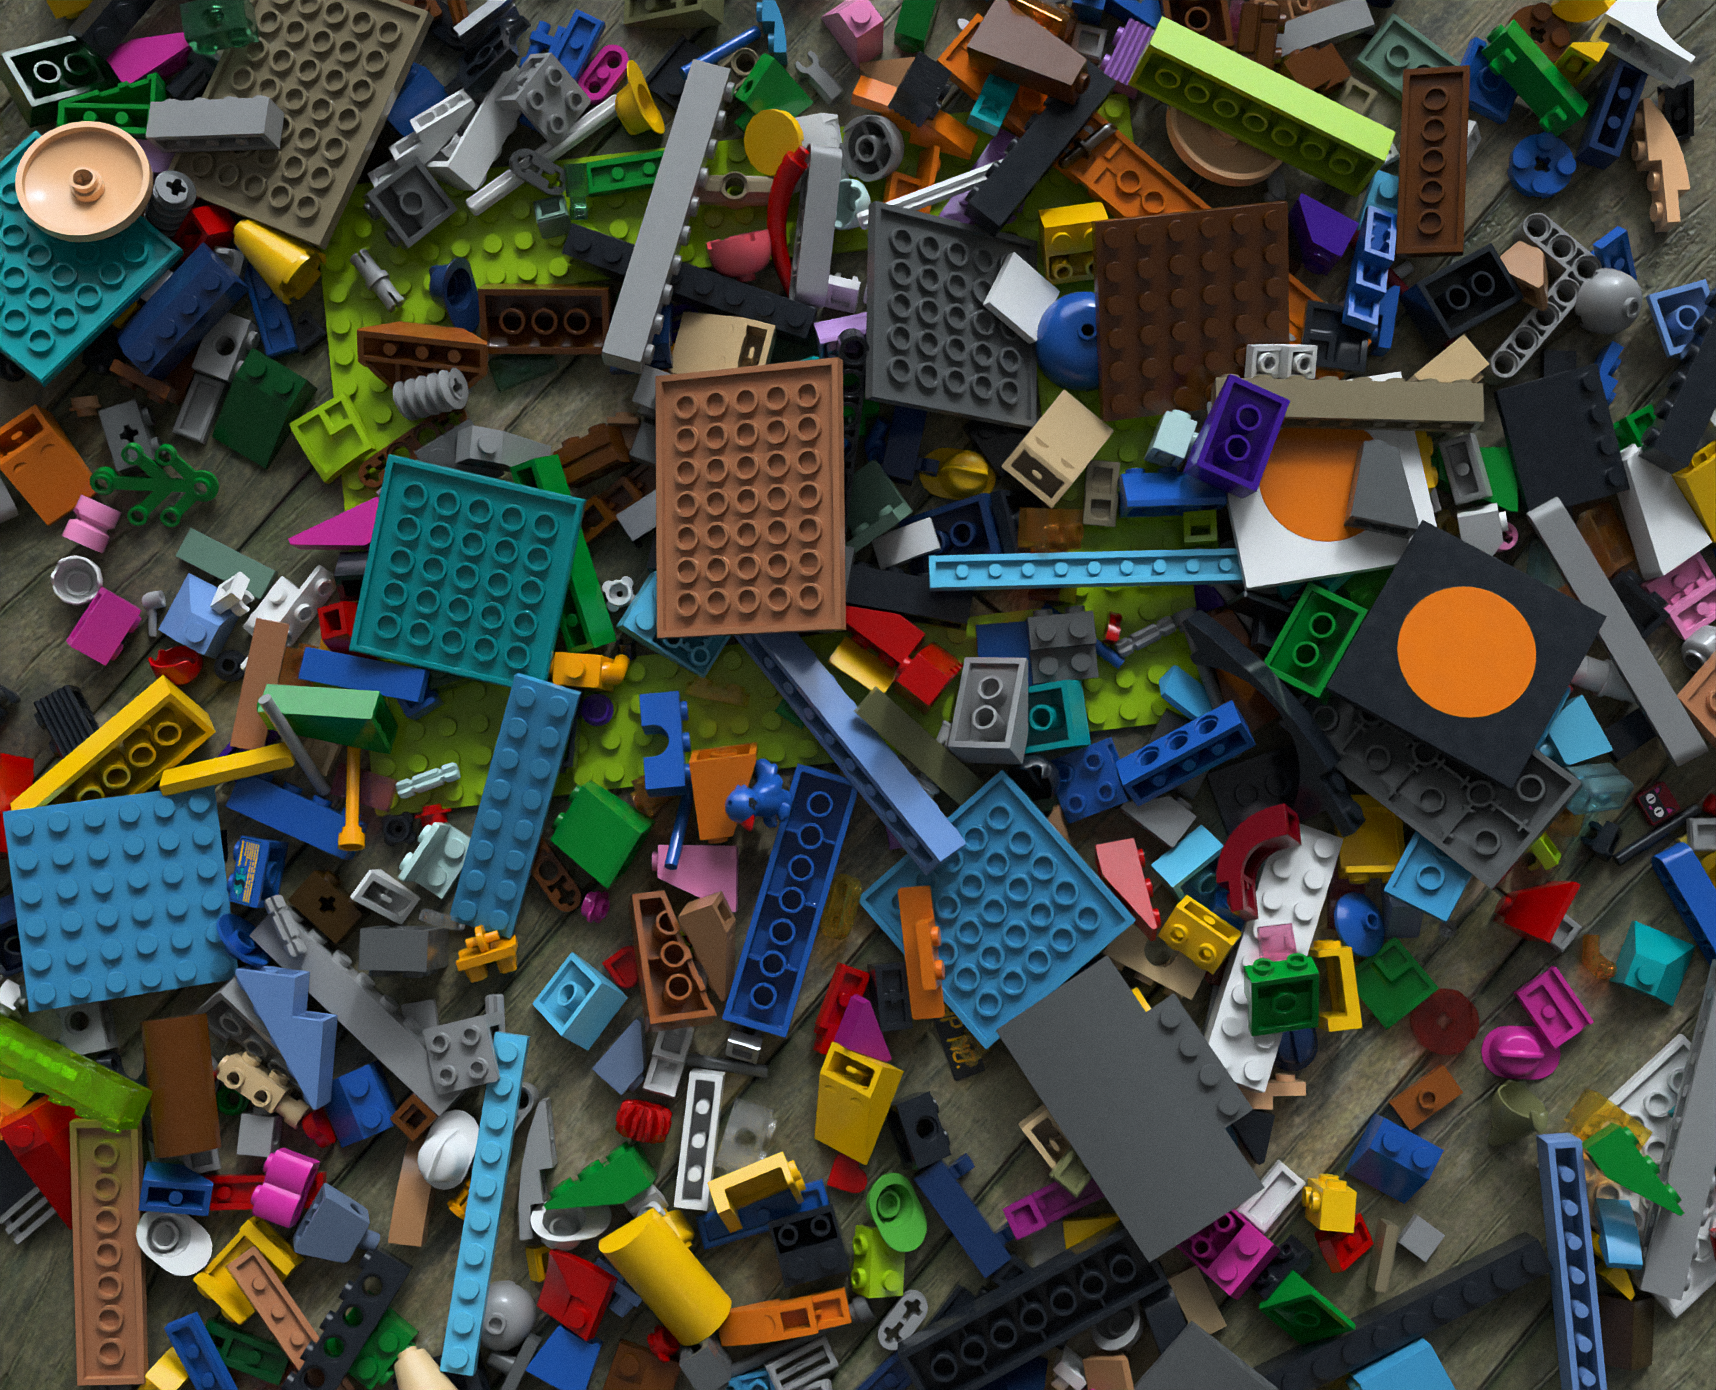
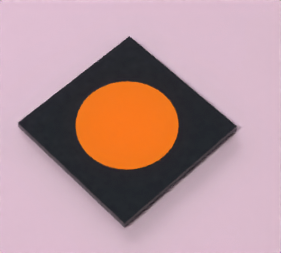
[1325,520,1607,791]

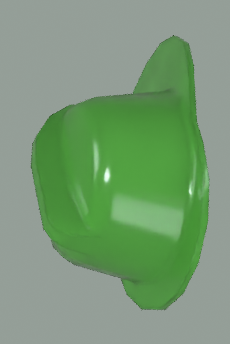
[865,1172,927,1252]

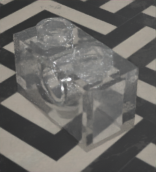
[714,1098,777,1172]

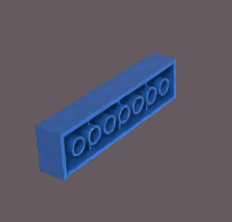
[722,763,859,1038]

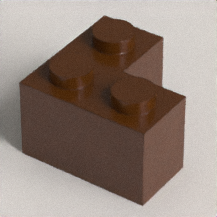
[1276,43,1352,97]

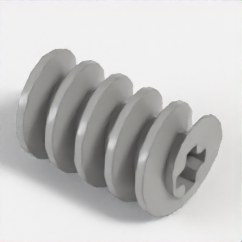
[393,368,469,420]

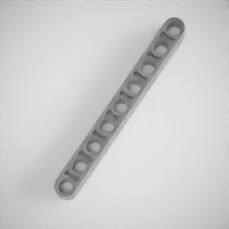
[1526,497,1708,767]

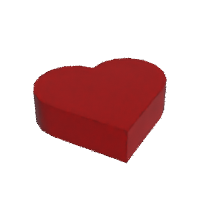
[602,945,639,989]
[302,1107,336,1148]
[827,1152,867,1193]

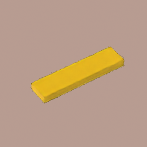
[159,742,295,796]

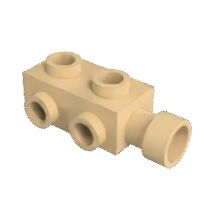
[215,1051,311,1129]

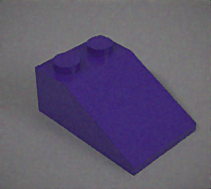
[1183,374,1290,499]

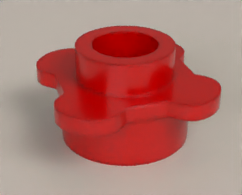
[414,804,452,828]
[647,1325,680,1363]

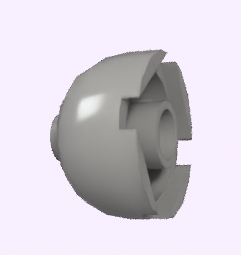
[839,115,905,182]
[1575,268,1643,335]
[480,1280,536,1351]

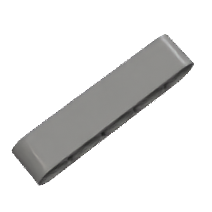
[789,143,843,308]

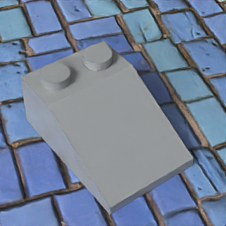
[948,657,1028,764]

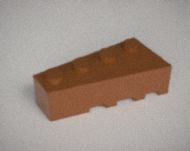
[628,890,717,1033]

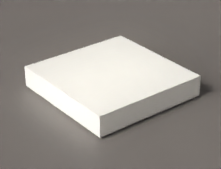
[983,252,1060,344]

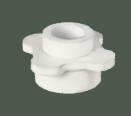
[602,576,635,612]

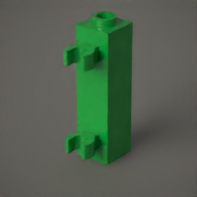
[1481,19,1589,137]

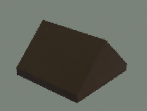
[1597,1292,1655,1371]

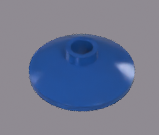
[1334,892,1385,957]
[216,914,272,967]

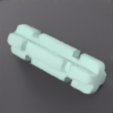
[396,762,461,799]

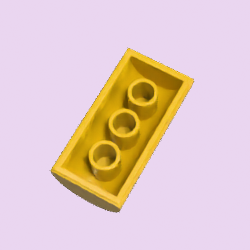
[599,1207,732,1346]

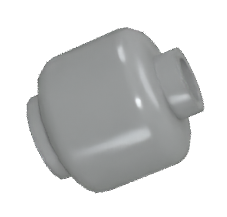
[1681,625,1716,672]

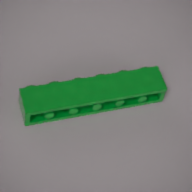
[509,454,617,653]

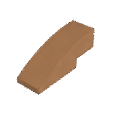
[388,1138,437,1247]

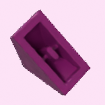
[834,994,892,1062]

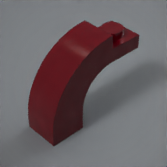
[1216,803,1302,922]

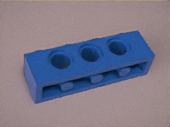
[1116,700,1256,807]

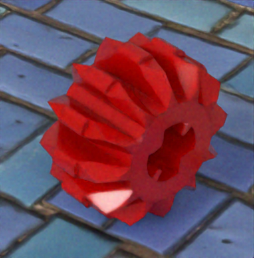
[615,1098,672,1144]

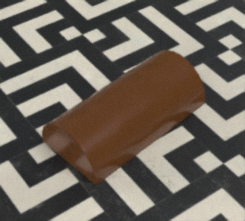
[140,1013,222,1158]

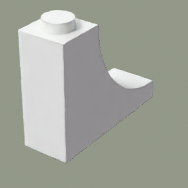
[1590,0,1695,89]

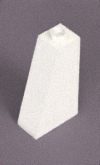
[1617,444,1712,580]

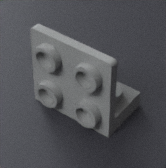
[494,53,591,146]
[423,1011,502,1095]

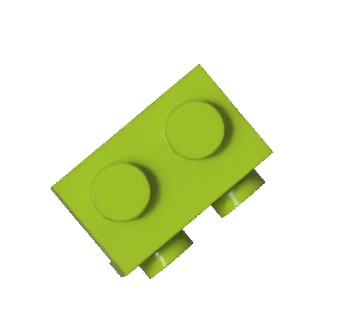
[851,1225,905,1299]

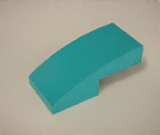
[966,73,1020,137]

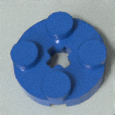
[1507,132,1576,199]

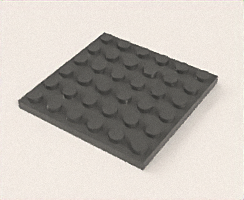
[865,201,1037,430]

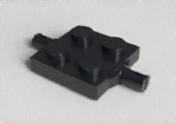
[444,15,531,99]

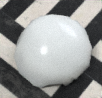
[51,555,104,606]

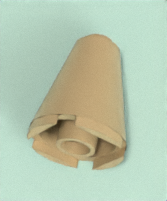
[394,1346,458,1390]

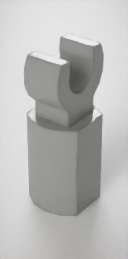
[795,51,845,107]

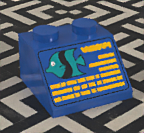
[227,836,289,908]

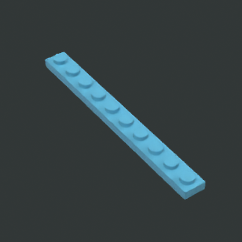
[928,548,1243,591]
[440,1031,530,1376]

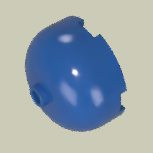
[1035,291,1099,392]

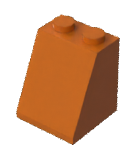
[689,742,758,844]

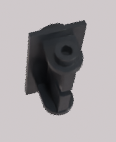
[1250,1234,1315,1301]

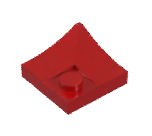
[536,1248,618,1341]

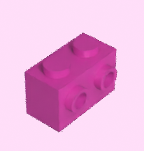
[66,586,141,666]

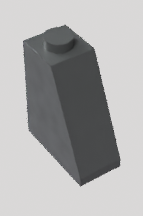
[1344,439,1419,539]

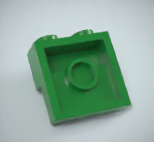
[1244,953,1319,1037]
[327,1290,419,1390]

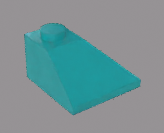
[1609,920,1696,1007]

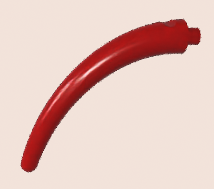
[767,146,810,298]

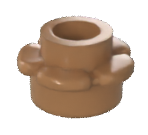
[69,395,102,417]

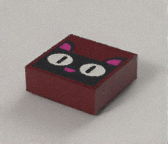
[1632,781,1681,826]

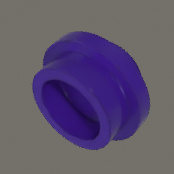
[581,694,614,726]

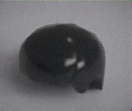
[1008,754,1060,801]

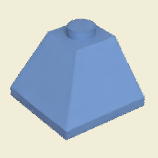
[158,573,239,659]

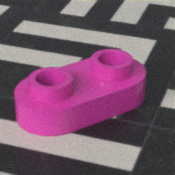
[578,45,629,105]

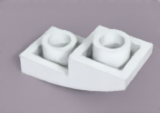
[1244,344,1318,379]
[872,517,941,570]

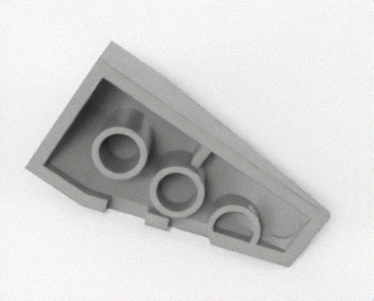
[194,974,303,1093]

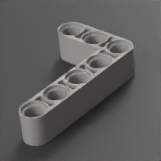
[1481,213,1602,385]

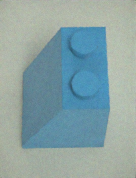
[1344,1337,1456,1390]

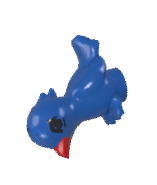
[725,758,791,832]

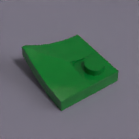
[1355,936,1439,1030]

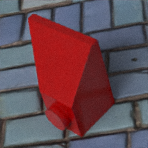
[1493,881,1581,944]

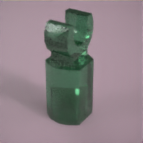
[563,163,589,220]

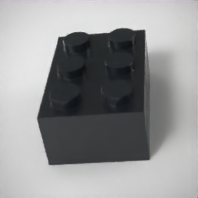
[1399,243,1524,352]

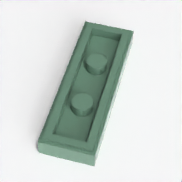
[176,528,279,600]

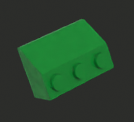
[1264,582,1369,706]

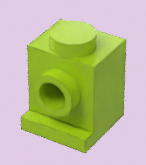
[1183,510,1220,549]

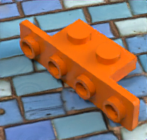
[883,145,941,214]
[898,885,945,1020]

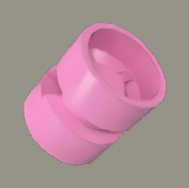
[62,495,122,553]

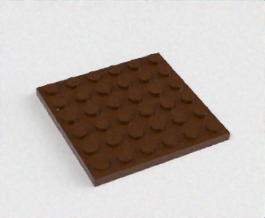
[1091,201,1290,422]

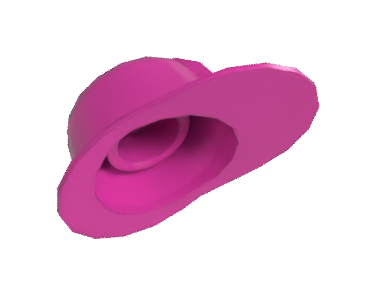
[1481,1025,1561,1080]

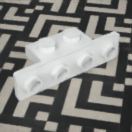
[240,565,337,672]

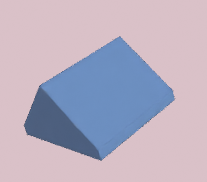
[1646,279,1710,359]

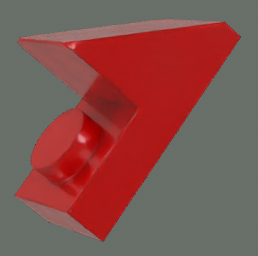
[1314,1213,1374,1273]

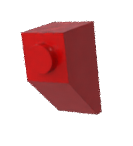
[171,205,237,266]

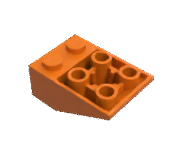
[0,404,98,526]

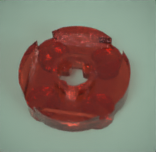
[1410,988,1479,1055]

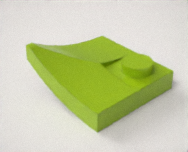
[289,392,377,484]

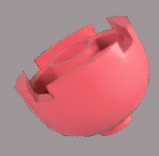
[705,229,772,283]

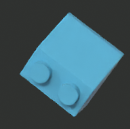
[1151,824,1229,909]
[532,952,628,1051]

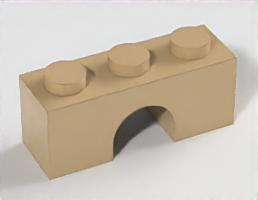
[1100,924,1207,1002]

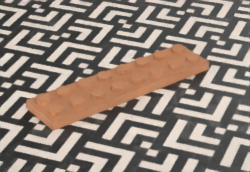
[69,1117,149,1386]

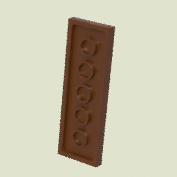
[1396,65,1470,258]

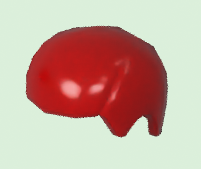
[148,645,203,686]

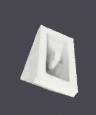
[350,869,420,925]

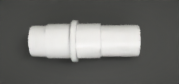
[1571,656,1637,704]

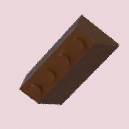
[478,283,614,354]

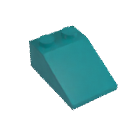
[1024,680,1091,755]

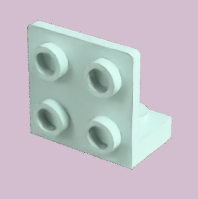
[398,822,471,899]

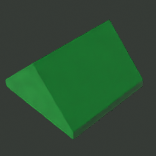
[1259,1270,1356,1345]

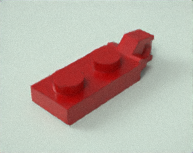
[813,962,870,1055]

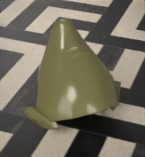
[1487,1079,1548,1146]

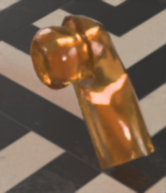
[1582,934,1617,980]

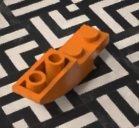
[718,1287,852,1346]

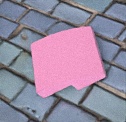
[1641,551,1716,640]

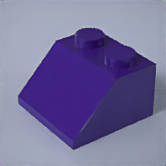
[1288,193,1359,276]

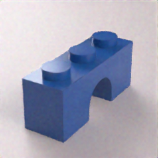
[639,691,692,798]

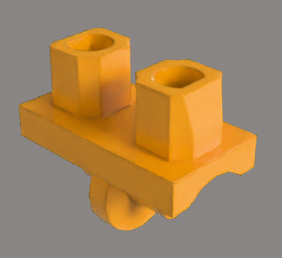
[456,925,518,983]

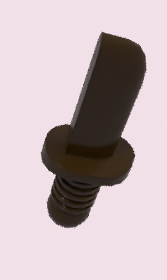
[1058,123,1118,170]

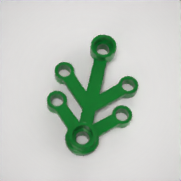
[90,443,219,527]

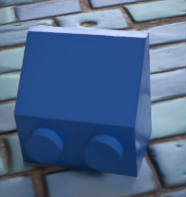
[324,1060,399,1148]
[1344,1113,1444,1204]

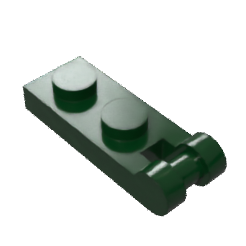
[205,1317,290,1386]

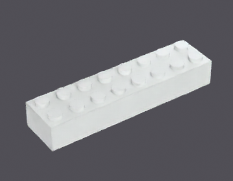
[1204,823,1343,1093]

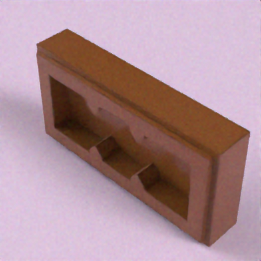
[1388,1064,1463,1131]

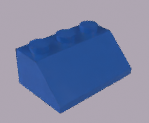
[1118,467,1227,518]

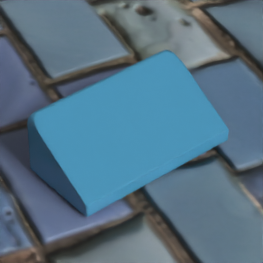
[1159,665,1213,721]

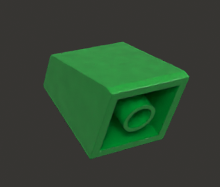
[550,780,656,888]

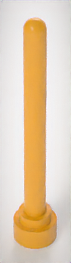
[338,746,365,851]

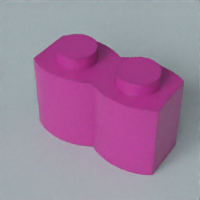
[250,1147,320,1228]

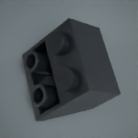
[768,1203,851,1288]

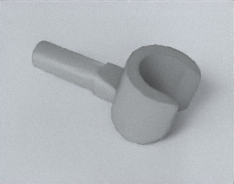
[142,590,166,636]

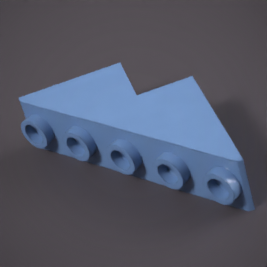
[235,965,338,1110]

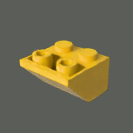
[1038,201,1109,285]

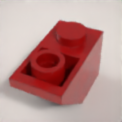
[317,601,377,660]

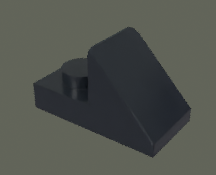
[1653,74,1694,142]

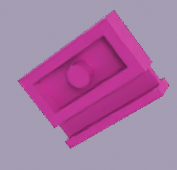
[1513,966,1594,1049]

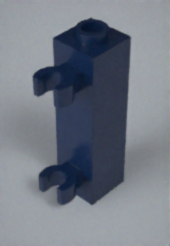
[882,405,940,486]
[913,1153,1016,1278]

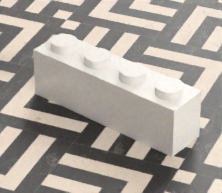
[674,1068,726,1211]

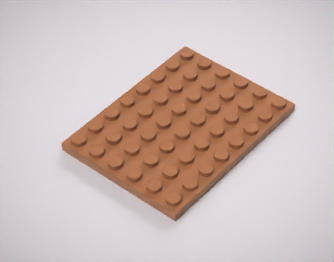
[655,357,846,639]

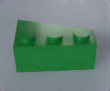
[57,72,170,140]

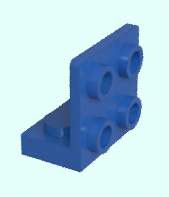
[1051,737,1132,823]

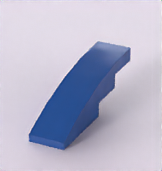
[1342,205,1397,333]

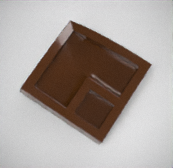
[602,1338,681,1390]

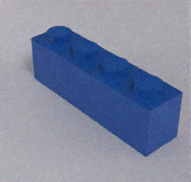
[226,772,369,860]

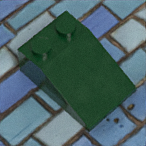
[0,35,122,128]
[212,348,317,470]

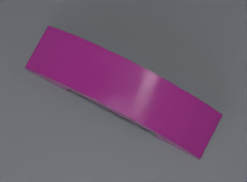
[1002,1177,1105,1240]

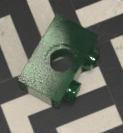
[180,0,259,55]

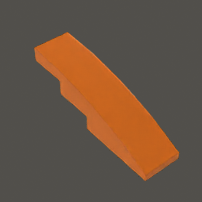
[851,75,979,160]

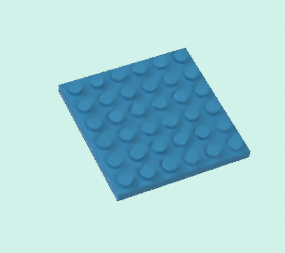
[857,769,1136,1049]
[3,785,238,1012]

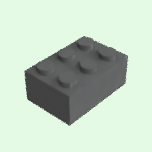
[358,925,450,978]

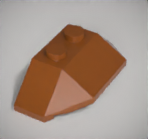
[357,321,488,390]

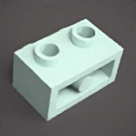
[1144,410,1199,468]

